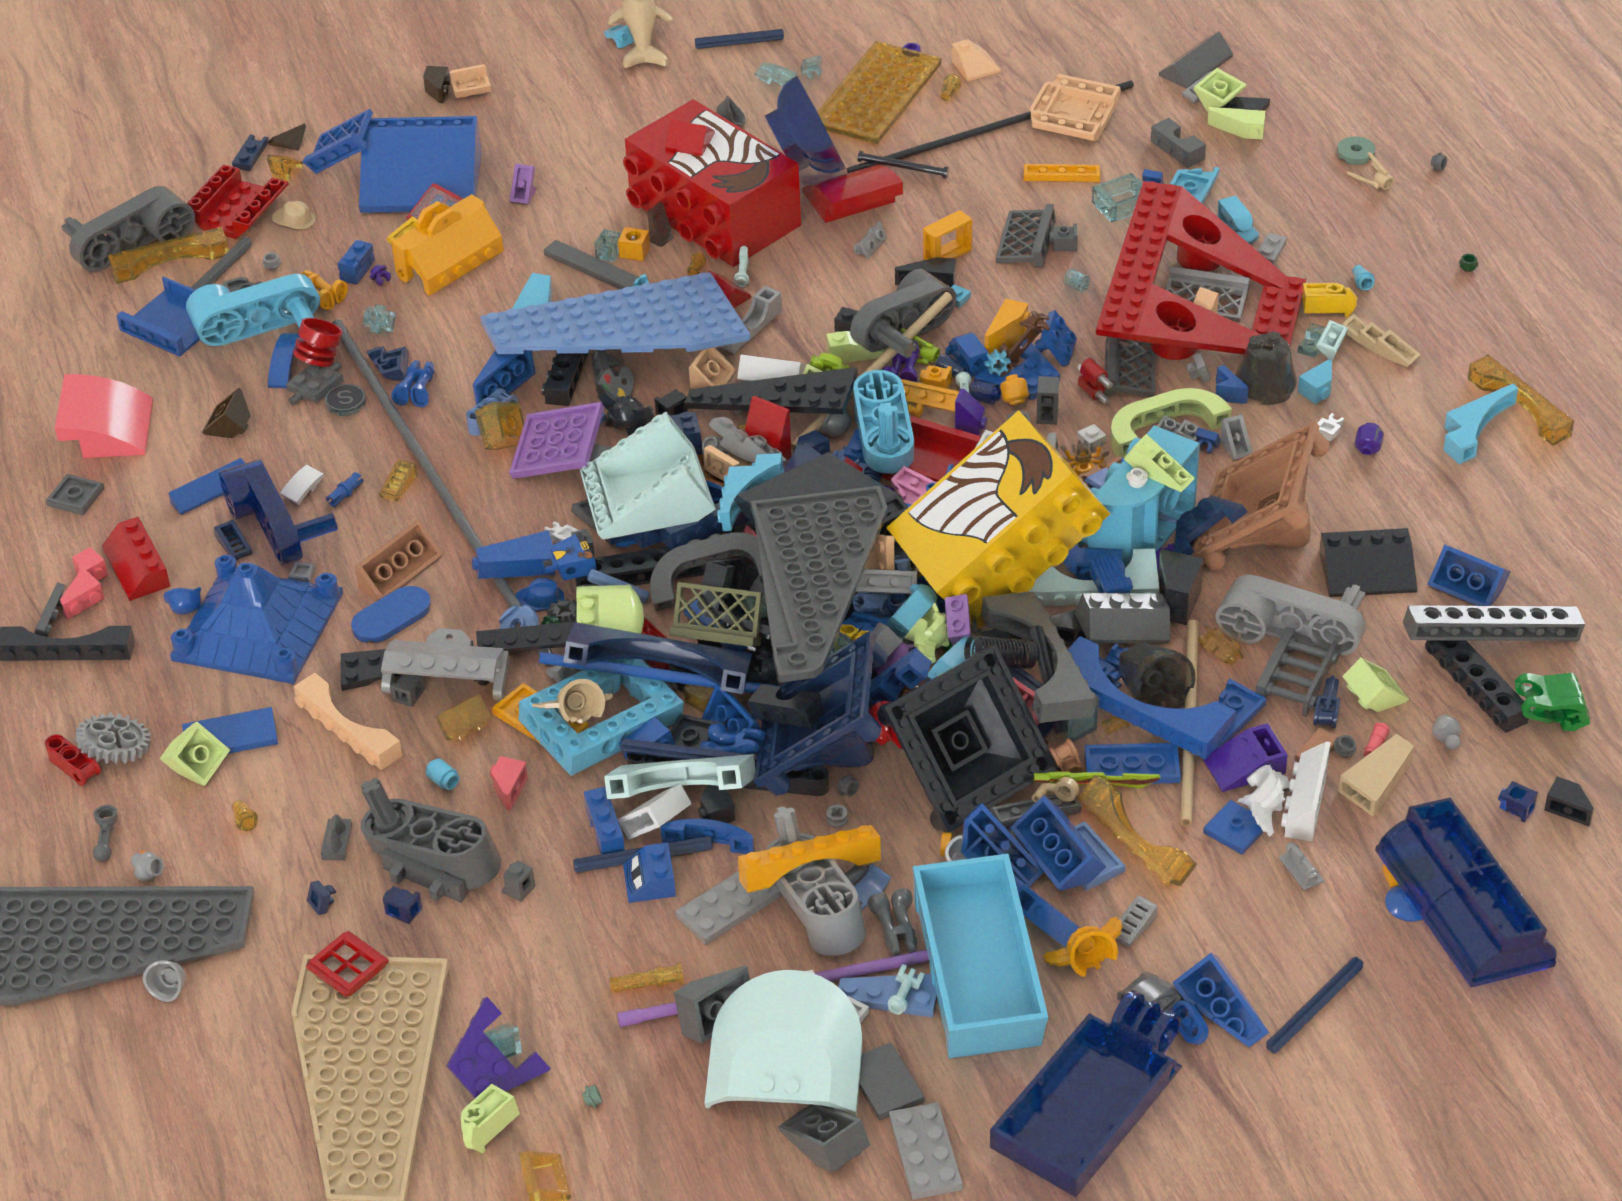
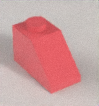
[490,756,528,810]

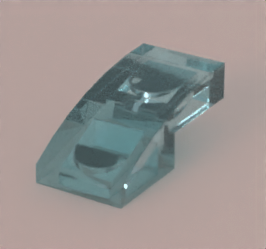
[754,63,797,89]
[1297,323,1326,358]

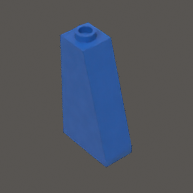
[472,531,555,579]

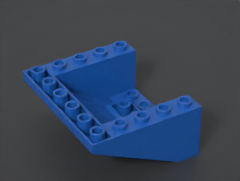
[359,116,482,213]

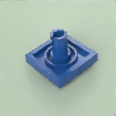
[1035,310,1077,367]

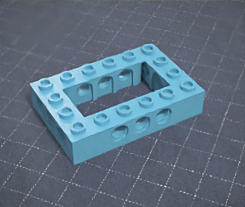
[518,659,684,776]

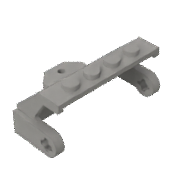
[381,628,510,702]

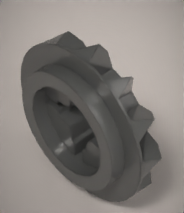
[547,598,577,623]

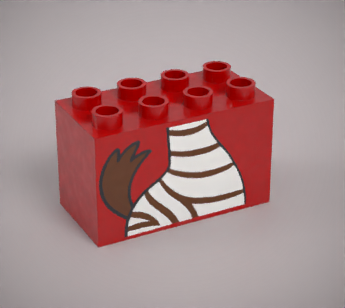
[623,99,801,267]

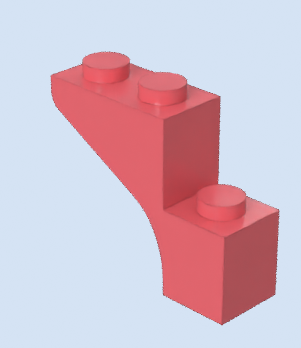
[60,547,108,619]

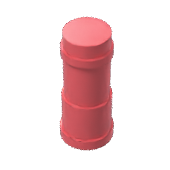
[1364,723,1390,757]

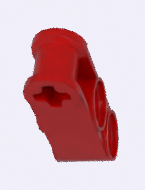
[45,734,101,786]

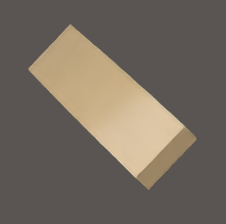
[1341,314,1421,367]

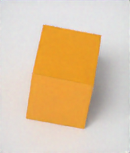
[618,227,650,261]

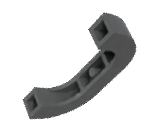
[650,532,763,611]

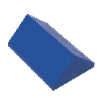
[701,684,761,744]

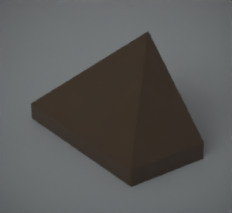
[268,123,306,150]

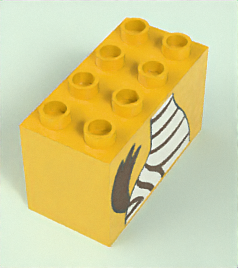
[886,410,1110,631]

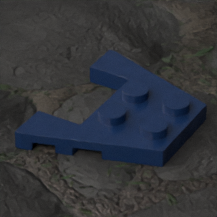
[1174,495,1248,555]

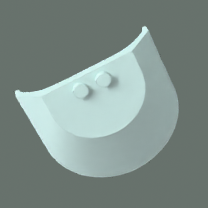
[704,970,862,1117]

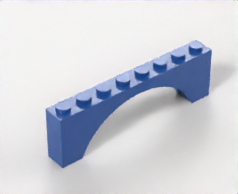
[1068,636,1236,760]

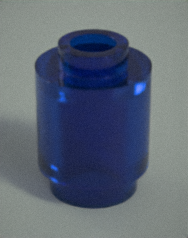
[969,380,1001,404]

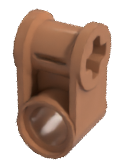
[1049,738,1083,773]

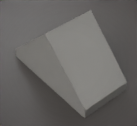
[1220,414,1253,460]
[873,622,903,657]

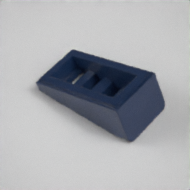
[214,519,253,560]

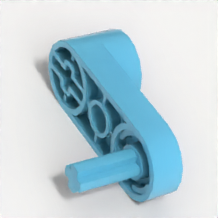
[186,274,320,346]
[853,370,914,474]

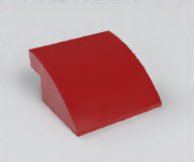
[802,165,903,223]

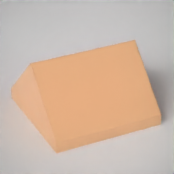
[689,347,736,389]

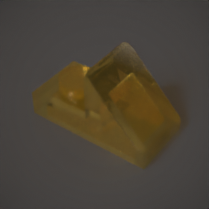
[267,155,303,181]

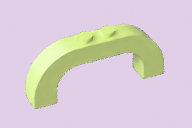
[1111,388,1232,458]

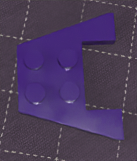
[446,997,551,1098]

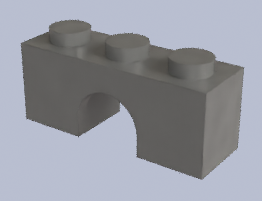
[1151,118,1206,168]

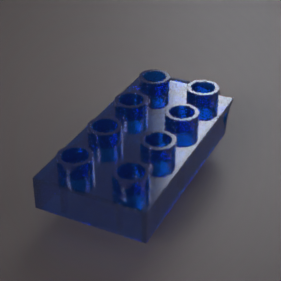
[990,990,1183,1197]

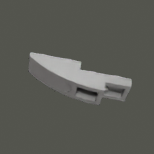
[709,417,787,464]

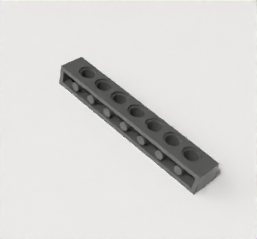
[1403,605,1585,641]

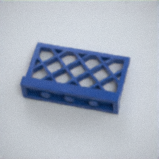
[303,109,373,174]

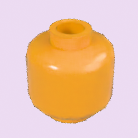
[1000,374,1029,406]

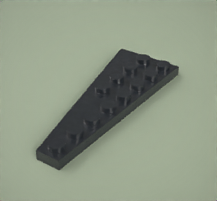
[684,368,858,414]

